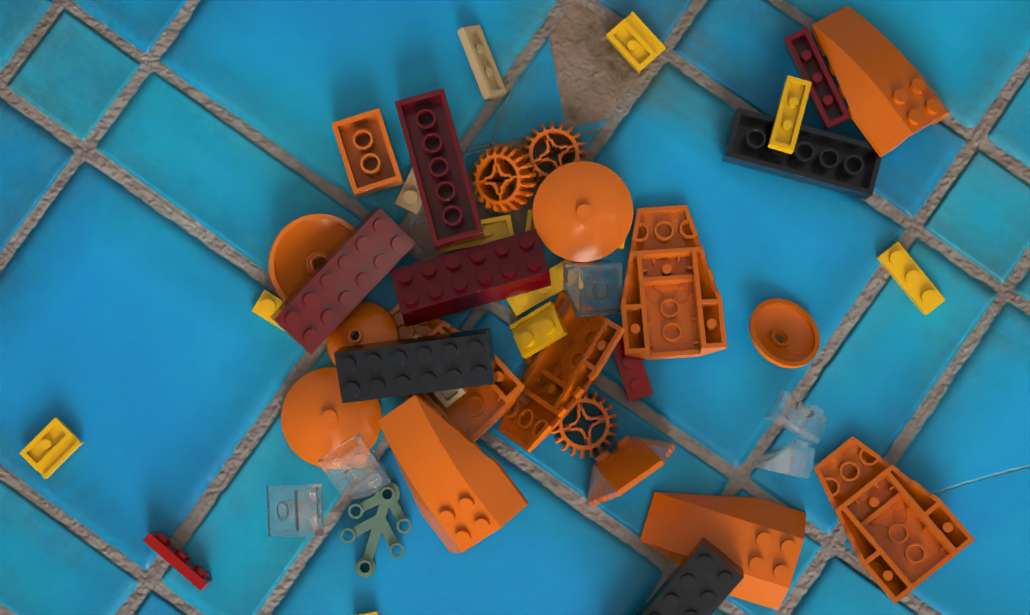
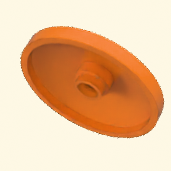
[532,161,633,262]
[268,213,354,301]
[281,367,382,468]

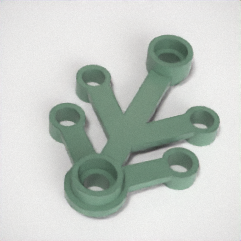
[340,481,412,578]

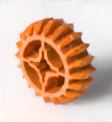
[521,122,588,185]
[470,145,537,213]
[551,391,618,458]

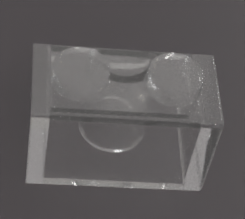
[563,260,623,317]
[766,390,828,444]
[318,433,391,501]
[751,439,816,479]
[267,483,324,537]

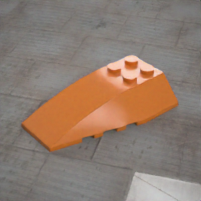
[810,5,952,157]
[620,205,727,360]
[498,291,626,452]
[389,303,525,442]
[378,394,529,553]
[586,435,676,507]
[813,436,975,604]
[640,492,806,610]

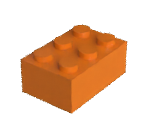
[331,108,404,199]

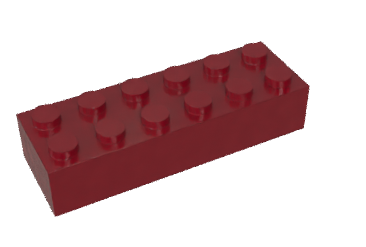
[395,88,485,251]
[270,207,415,354]
[390,229,551,327]

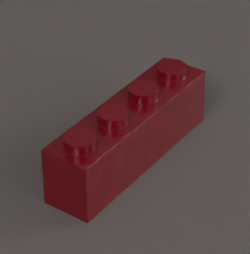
[783,27,850,131]

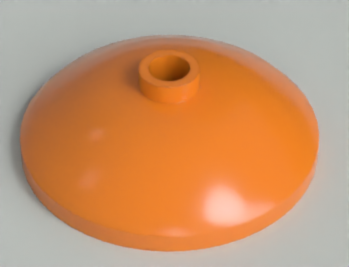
[748,298,820,368]
[326,302,399,366]

